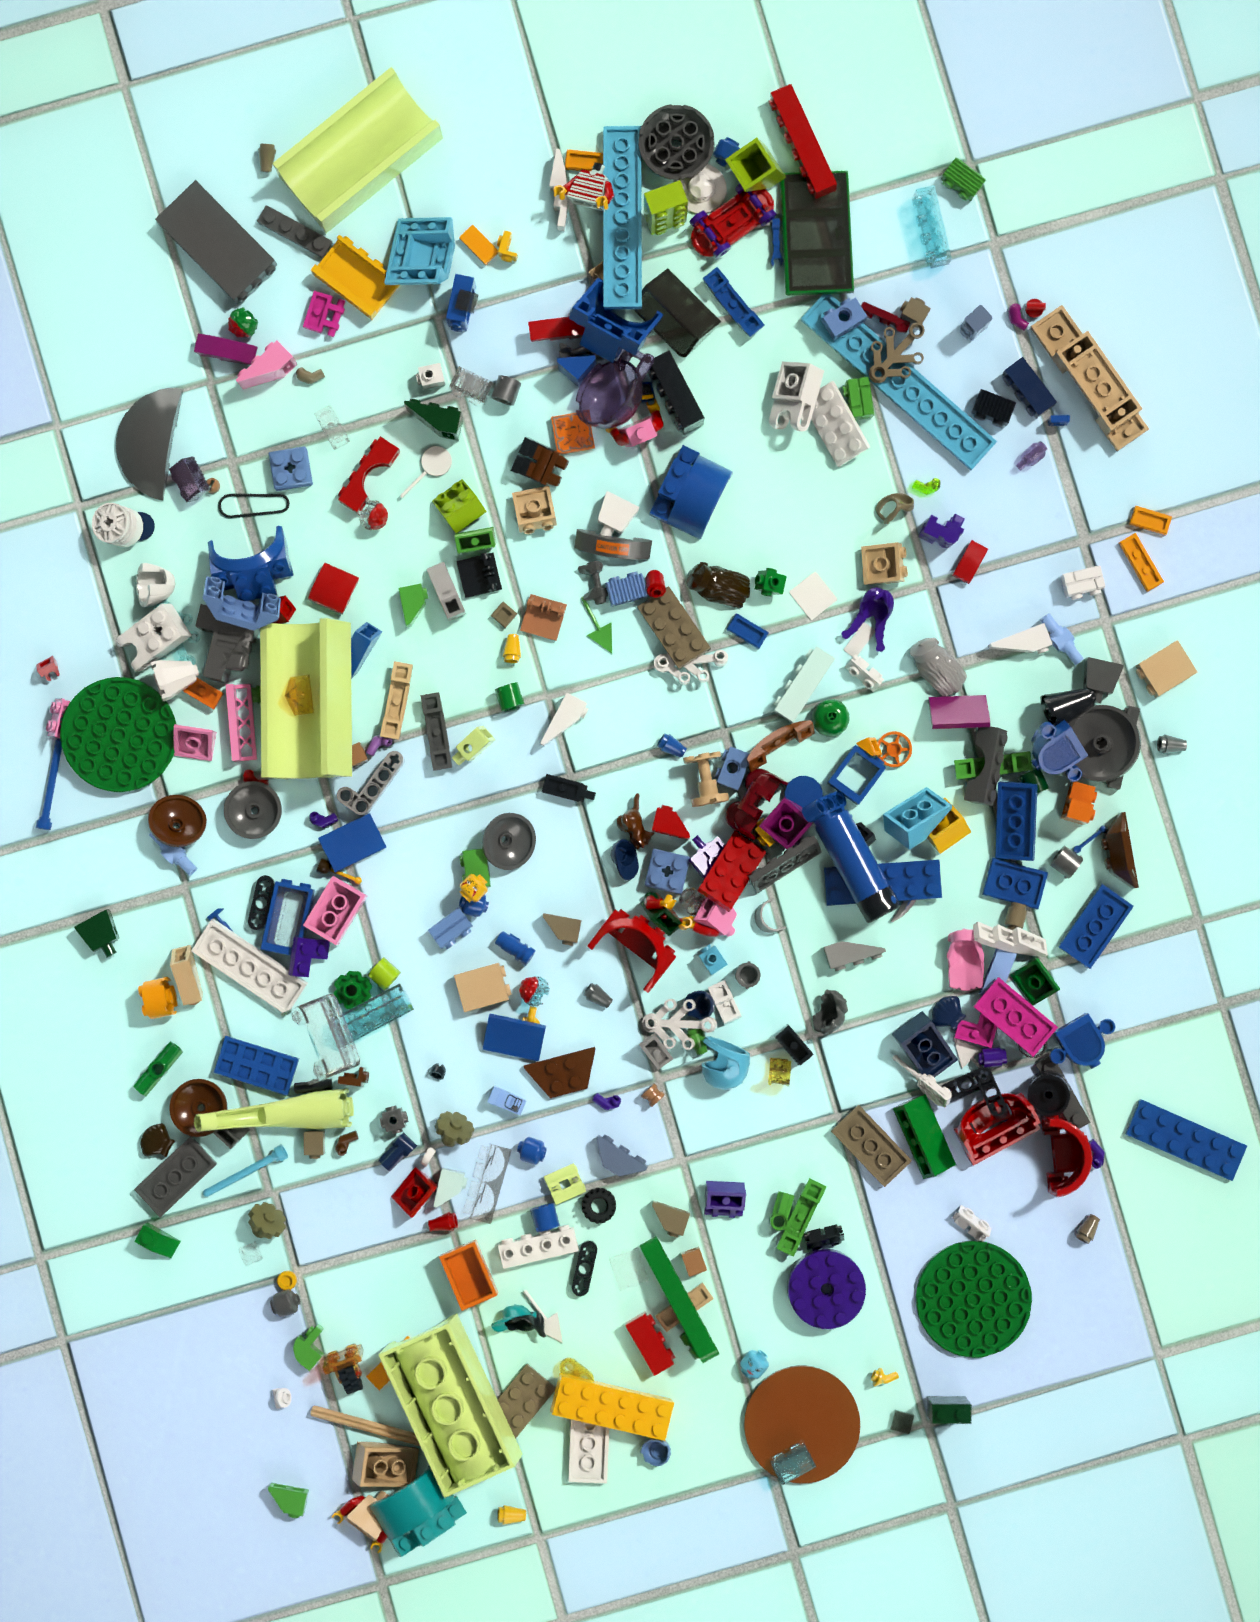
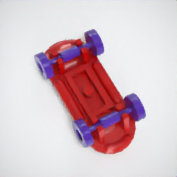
[689,183,777,259]

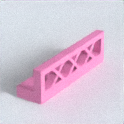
[225,684,257,762]

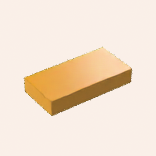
[565,149,603,171]
[459,224,498,266]
[1129,506,1172,536]

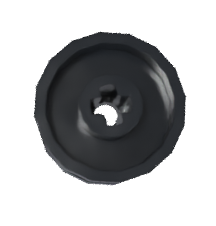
[1027,1070,1071,1117]

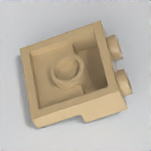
[512,485,557,534]
[861,542,908,585]

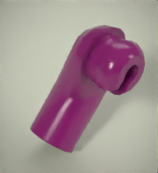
[1008,303,1029,331]

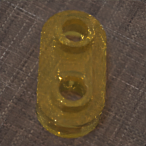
[559,1357,594,1381]

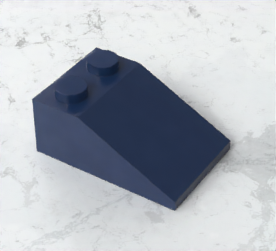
[892,1011,958,1078]

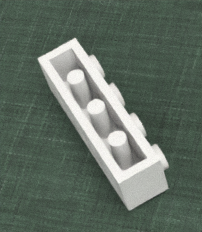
[498,1224,579,1269]

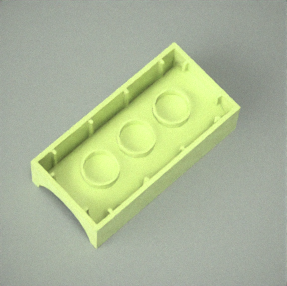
[273,67,443,234]
[260,618,352,780]
[378,1313,522,1498]

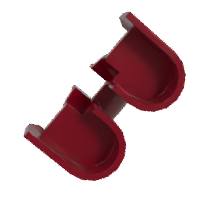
[725,768,788,841]

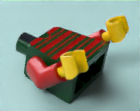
[641,891,696,936]

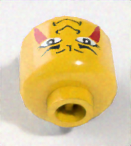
[459,874,488,903]

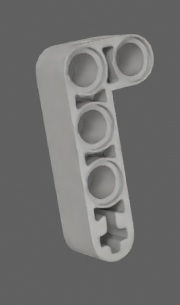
[337,751,405,816]

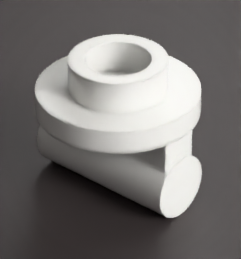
[272,1388,292,1409]

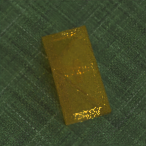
[285,675,314,716]

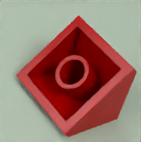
[391,1167,438,1218]

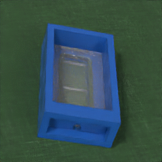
[261,878,315,956]

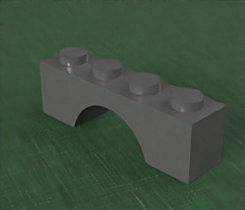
[964,726,1008,806]

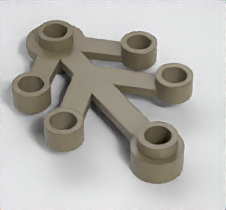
[869,322,925,383]

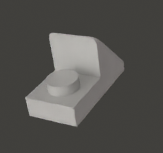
[639,1033,674,1070]

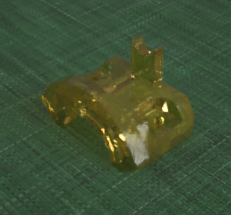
[768,1058,792,1087]

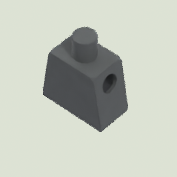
[1083,657,1124,704]

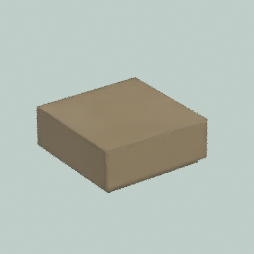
[491,602,518,629]

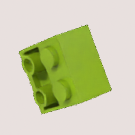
[432,479,487,533]

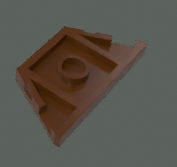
[523,1046,596,1098]

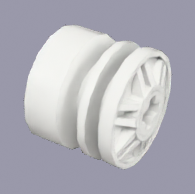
[92,503,143,547]

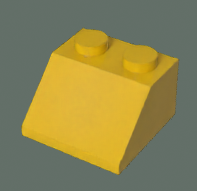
[927,797,971,854]

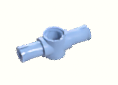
[1040,613,1084,665]
[149,833,198,876]

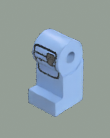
[488,1085,526,1115]

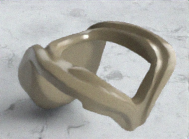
[875,493,914,524]

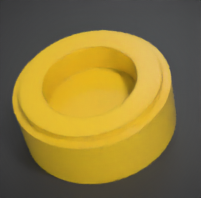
[277,1270,297,1290]

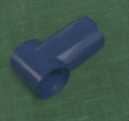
[378,1132,418,1172]

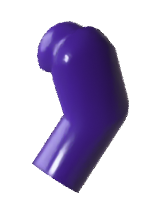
[309,812,339,828]
[1089,1139,1105,1169]

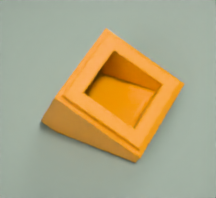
[856,737,882,756]

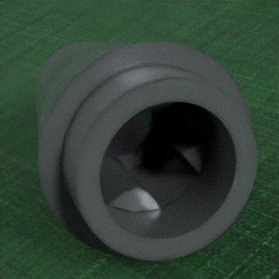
[583,983,613,1009]

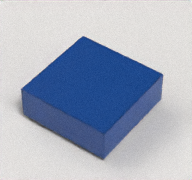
[1048,415,1070,426]

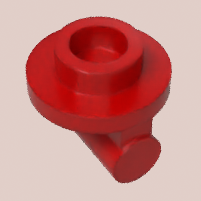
[1025,299,1046,318]

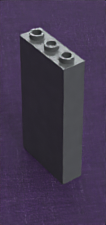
[155,180,277,304]

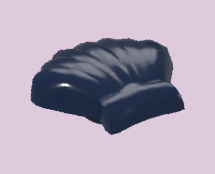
[932,996,966,1030]

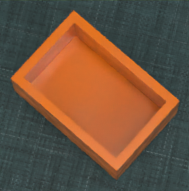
[439,1239,499,1311]

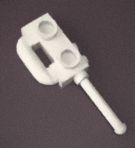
[892,1055,952,1108]

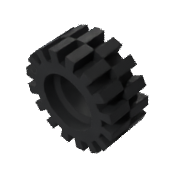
[582,1187,616,1224]

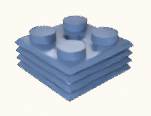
[268,446,313,491]
[645,849,690,894]

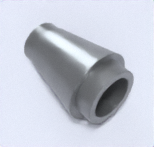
[1157,734,1187,753]

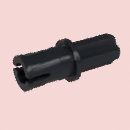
[294,1078,333,1094]

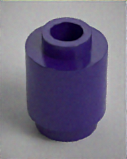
[978,1047,1007,1068]

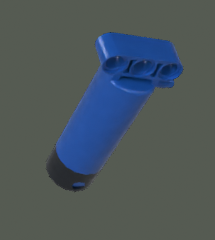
[802,791,900,924]

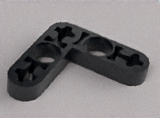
[941,1067,1008,1120]

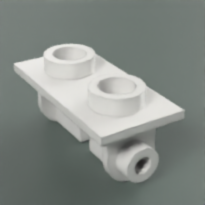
[845,655,885,692]
[952,1205,992,1242]

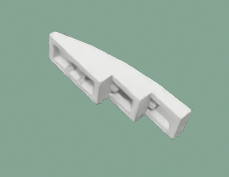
[549,149,568,232]
[973,922,1048,957]

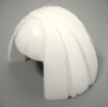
[136,563,176,607]

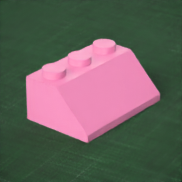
[303,876,368,945]

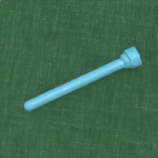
[203,1144,288,1197]

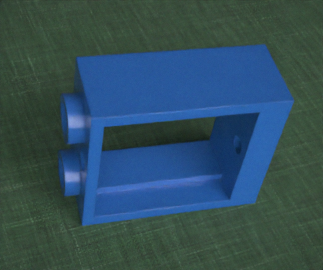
[446,274,476,332]
[827,745,886,806]

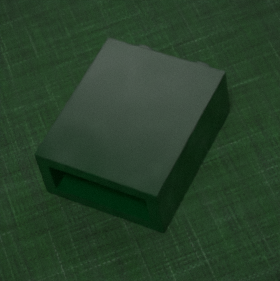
[927,1396,972,1424]

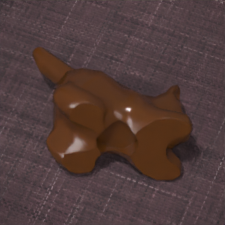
[617,793,655,850]

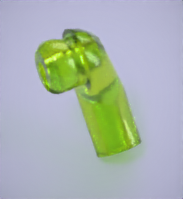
[912,478,941,495]

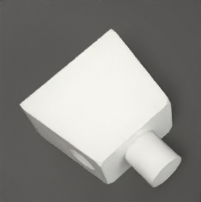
[597,491,639,536]

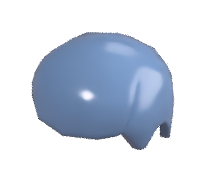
[640,1438,671,1466]

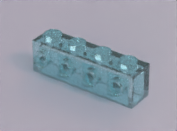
[911,185,952,268]
[332,983,414,1045]

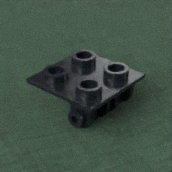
[456,552,502,598]

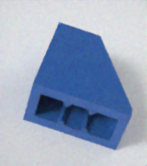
[351,622,383,679]

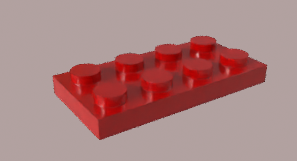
[697,831,766,912]

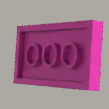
[973,977,1058,1057]

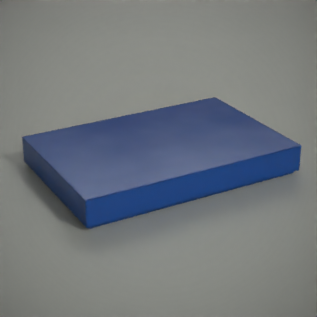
[318,813,387,873]
[982,857,1048,910]
[483,1013,546,1061]

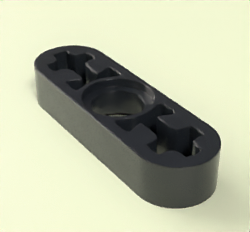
[248,875,275,930]
[572,1240,598,1297]

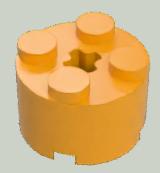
[138,977,178,1019]

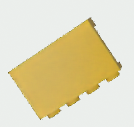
[311,235,400,320]

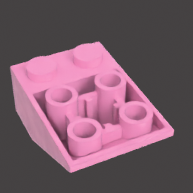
[236,340,298,390]

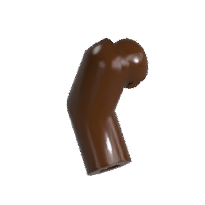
[335,1130,359,1156]

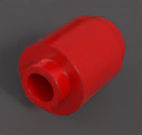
[645,570,666,598]

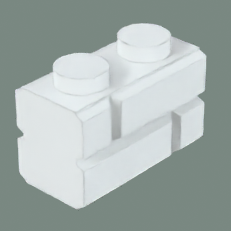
[1061,565,1106,600]

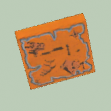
[551,411,595,455]

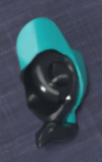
[491,1304,546,1338]

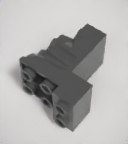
[195,604,260,684]

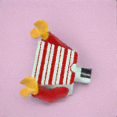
[554,163,614,212]

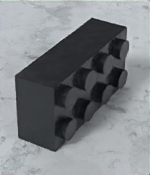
[647,350,705,435]

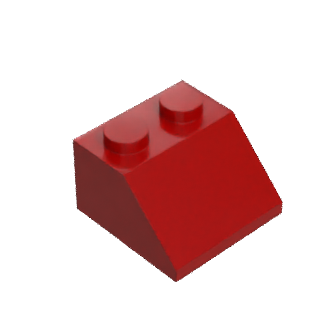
[652,805,690,840]

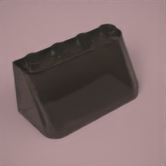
[634,268,721,357]

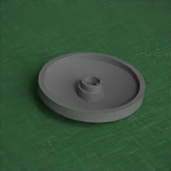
[1069,705,1141,782]

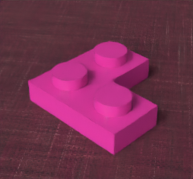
[954,1013,997,1048]

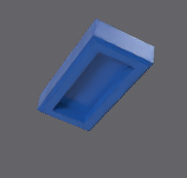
[726,613,769,649]

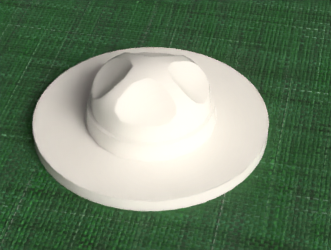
[677,164,727,214]

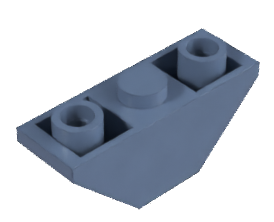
[597,1134,648,1176]

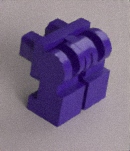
[918,514,965,548]

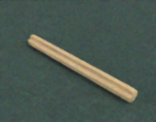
[310,1405,420,1446]

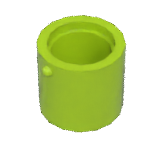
[367,957,401,991]

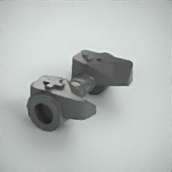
[559,343,595,358]
[578,561,608,605]

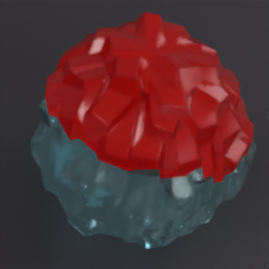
[519,976,550,1006]

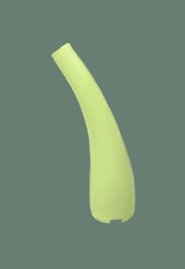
[194,1088,354,1132]

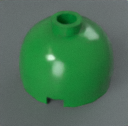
[812,699,850,737]

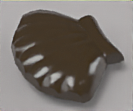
[140,1123,175,1157]

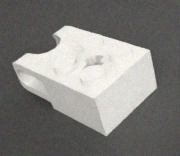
[769,361,824,432]
[116,604,192,672]

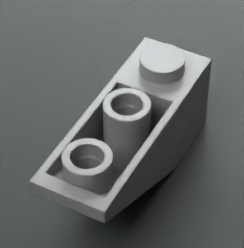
[426,561,466,621]
[823,941,886,972]

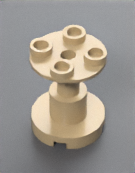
[683,751,729,807]

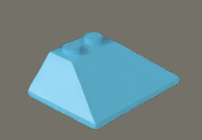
[384,217,455,285]

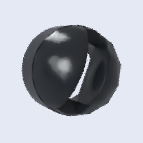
[429,1063,446,1080]

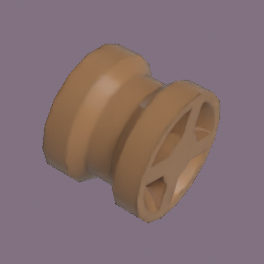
[641,1083,665,1107]

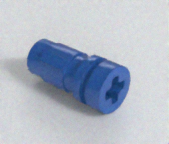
[495,931,536,966]

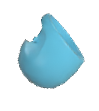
[701,1036,750,1090]

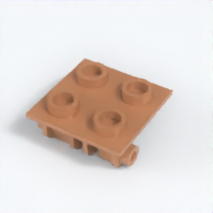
[520,594,567,641]

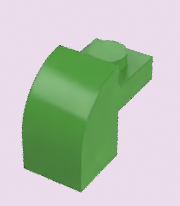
[293,1324,324,1372]

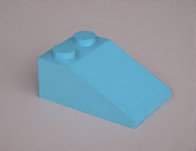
[883,787,952,850]

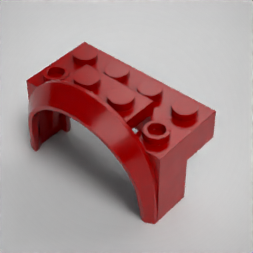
[954,1093,1041,1166]

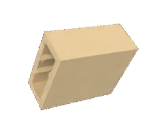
[1135,640,1198,698]
[454,963,512,1012]

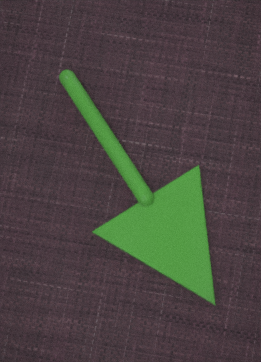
[581,597,612,653]

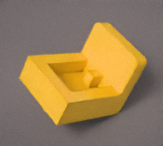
[497,230,518,263]
[754,817,775,848]

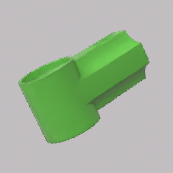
[769,1191,794,1231]

